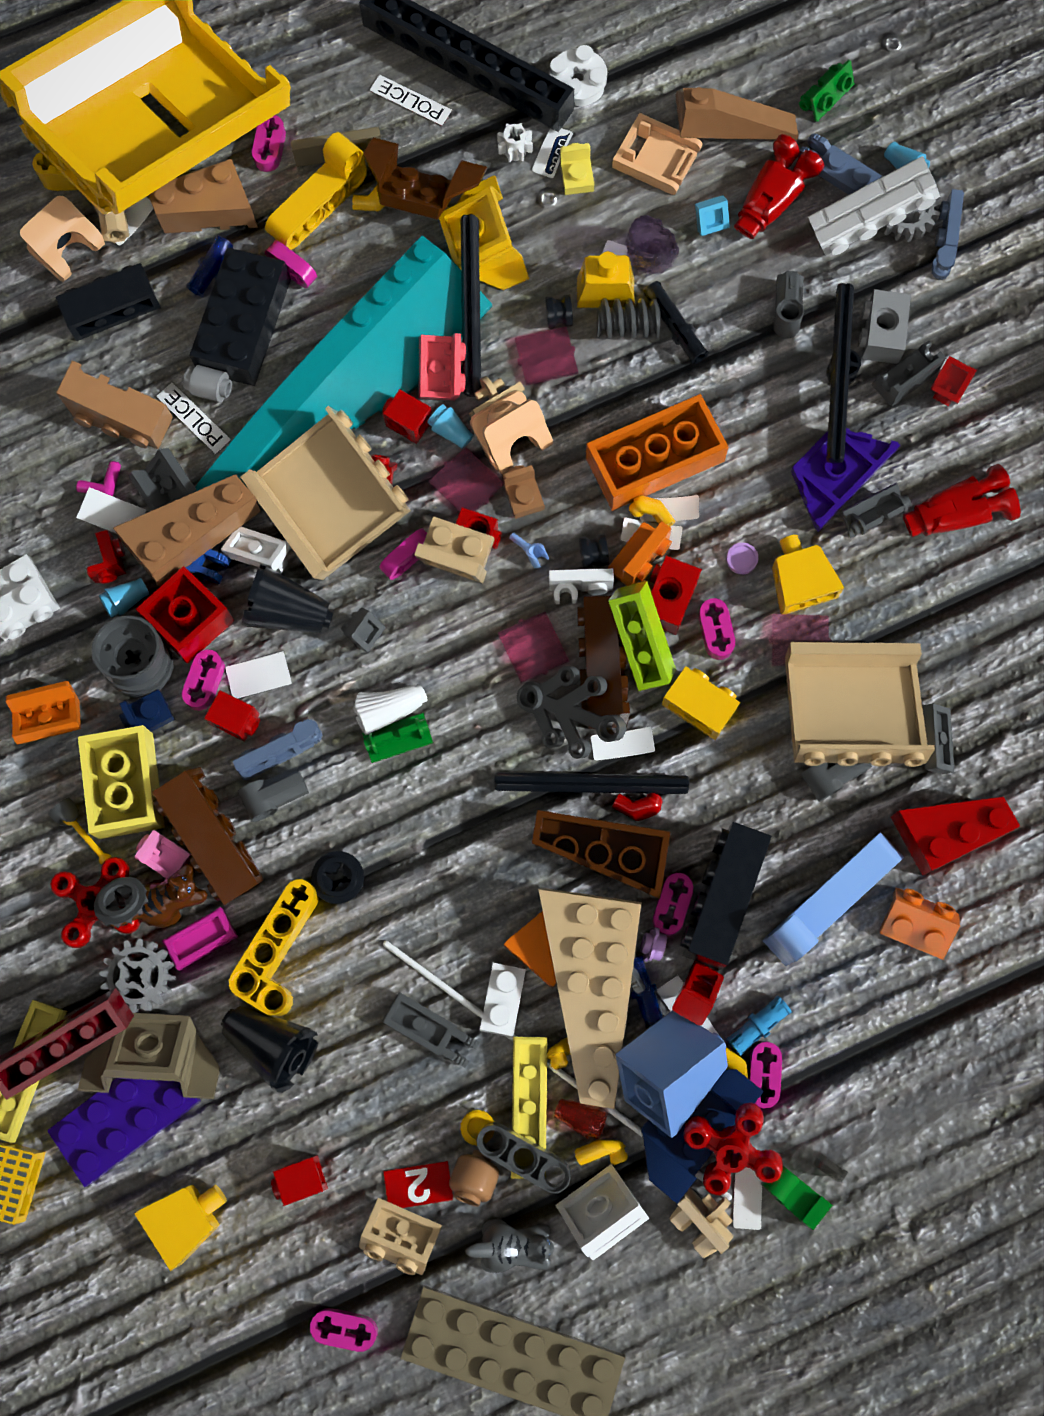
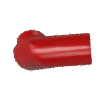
[612,793,663,821]

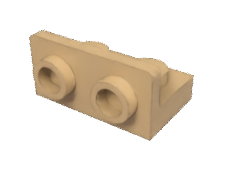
[359,1198,442,1275]

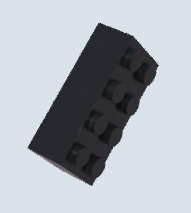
[189,247,291,386]
[679,822,772,970]

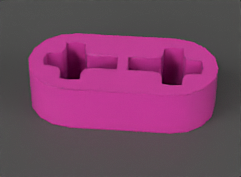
[252,115,286,172]
[265,240,317,288]
[379,528,427,580]
[698,598,735,660]
[182,650,225,711]
[652,873,694,936]
[748,1042,782,1109]
[310,1308,378,1352]

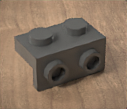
[129,448,197,511]

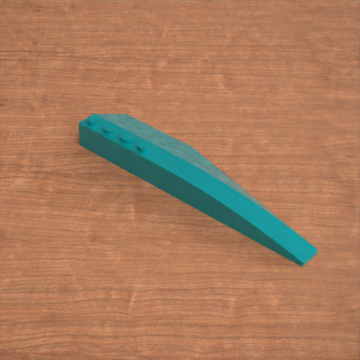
[195,235,492,491]

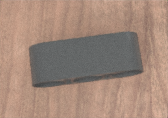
[477,1122,571,1193]

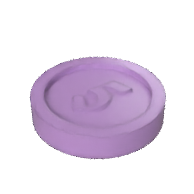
[726,543,758,574]

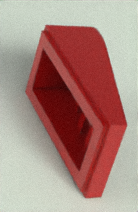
[672,961,724,1026]

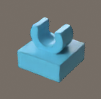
[695,195,730,236]

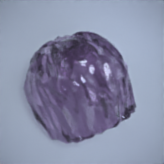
[625,215,679,274]

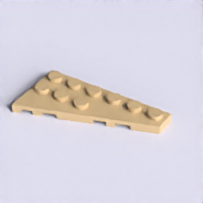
[538,888,642,1109]

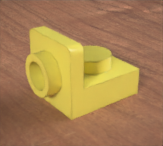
[560,143,594,195]

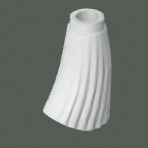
[353,684,427,735]

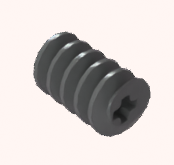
[597,298,660,339]

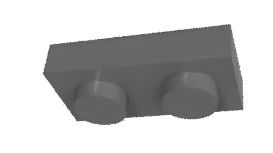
[922,703,954,774]

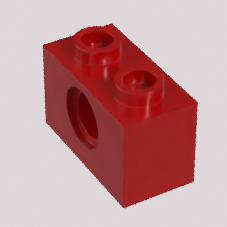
[650,556,702,635]

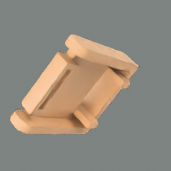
[612,113,703,195]

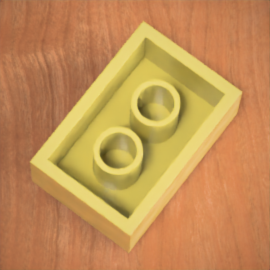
[78,725,165,839]

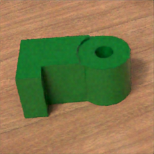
[760,1166,833,1230]

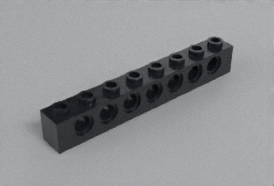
[359,0,574,132]

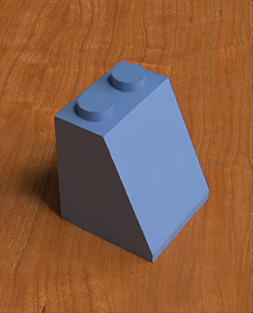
[615,1010,728,1138]

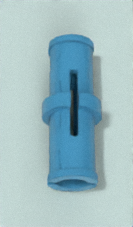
[726,995,792,1056]

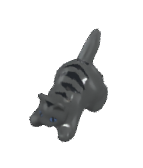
[466,1219,554,1273]

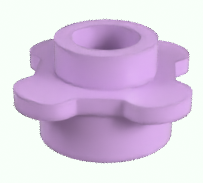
[640,928,667,962]

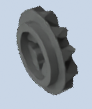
[94,877,148,928]

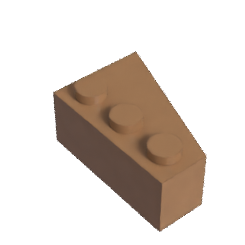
[149,159,258,233]
[56,360,173,449]

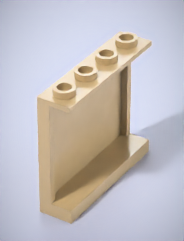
[240,406,411,580]
[785,642,935,767]

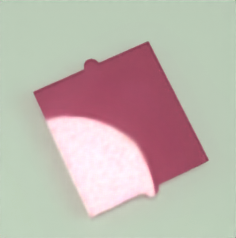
[515,327,578,386]
[429,447,503,512]
[498,612,569,683]
[769,614,832,667]

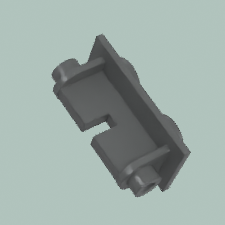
[842,483,912,538]

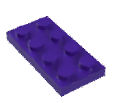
[47,1078,201,1187]

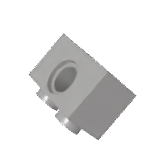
[858,289,911,364]

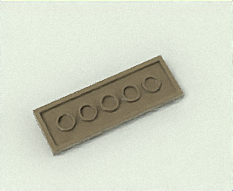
[400,1285,625,1416]

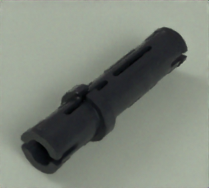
[643,281,709,364]

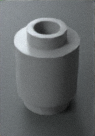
[183,365,232,403]

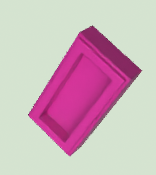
[162,907,238,971]

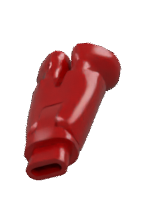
[734,134,824,239]
[902,464,1021,537]

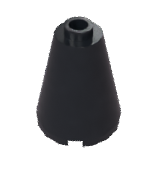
[242,564,334,633]
[221,1006,318,1093]

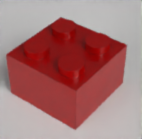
[136,566,234,664]

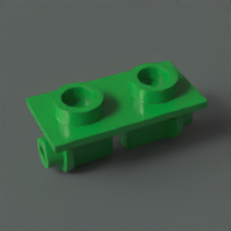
[799,59,855,122]
[362,713,433,763]

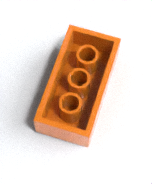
[586,394,729,511]

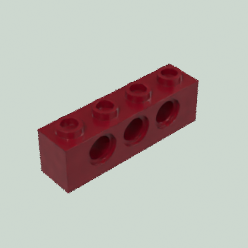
[0,988,134,1100]

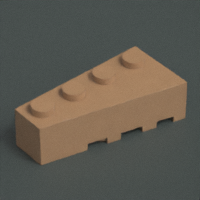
[113,474,261,587]

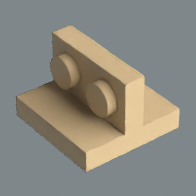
[414,516,495,584]

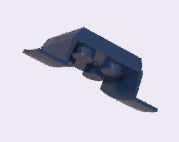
[640,1069,764,1204]

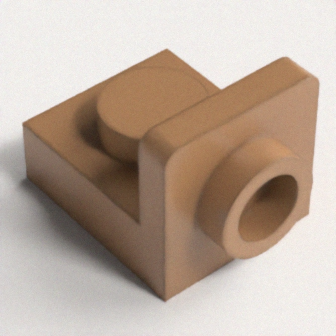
[503,465,545,519]

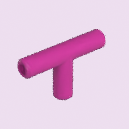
[76,461,121,496]

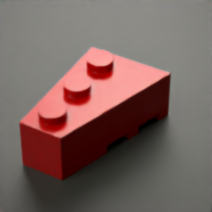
[890,797,1020,876]

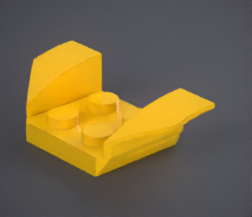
[439,175,530,290]

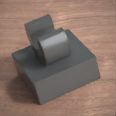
[341,607,386,653]

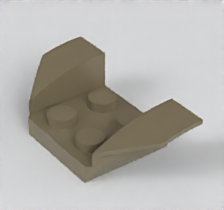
[77,1013,220,1099]

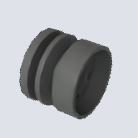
[91,615,174,698]

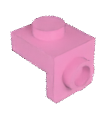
[134,830,191,879]

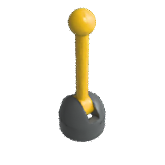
[48,797,112,865]

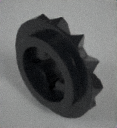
[311,851,364,904]

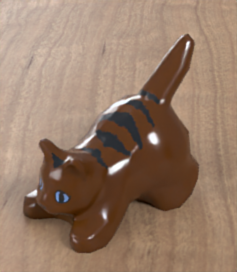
[110,863,208,928]

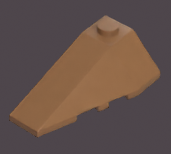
[675,87,799,140]

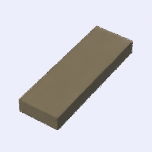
[291,127,381,167]

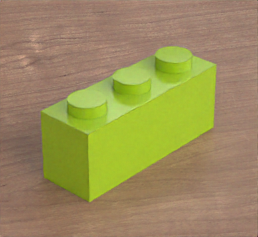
[608,581,676,691]

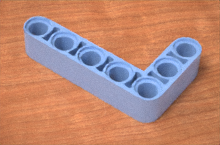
[762,832,904,966]

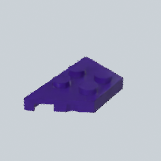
[791,428,900,532]

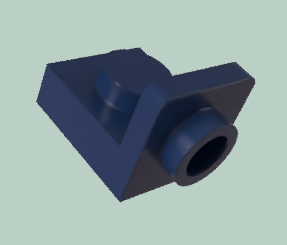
[119,689,175,732]

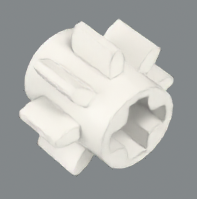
[497,123,533,162]

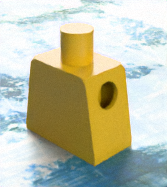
[577,251,635,308]
[772,534,844,616]
[134,1184,227,1271]

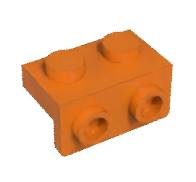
[608,521,672,586]
[6,681,81,745]
[880,888,960,960]

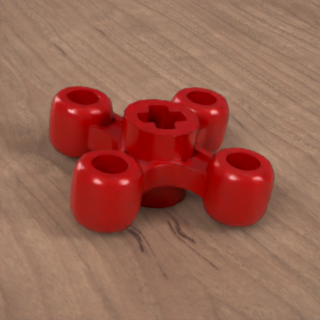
[50,857,141,948]
[683,1103,783,1196]

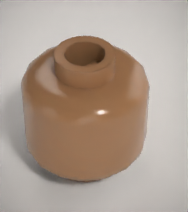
[449,1150,500,1207]

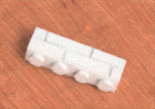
[808,156,940,256]

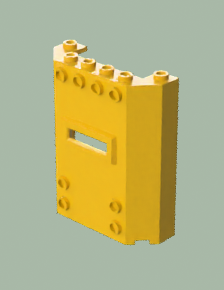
[0,0,291,214]

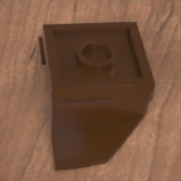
[363,137,487,220]

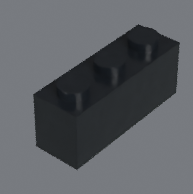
[56,263,161,341]

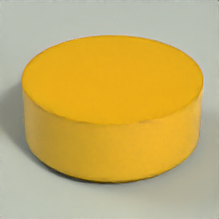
[460,1110,495,1146]

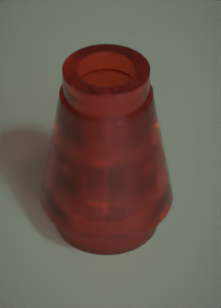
[554,1098,608,1140]

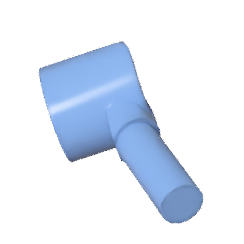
[509,533,549,568]

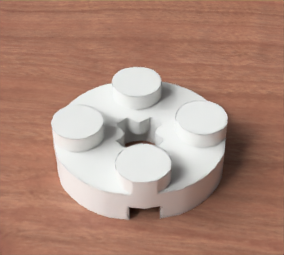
[550,45,607,106]

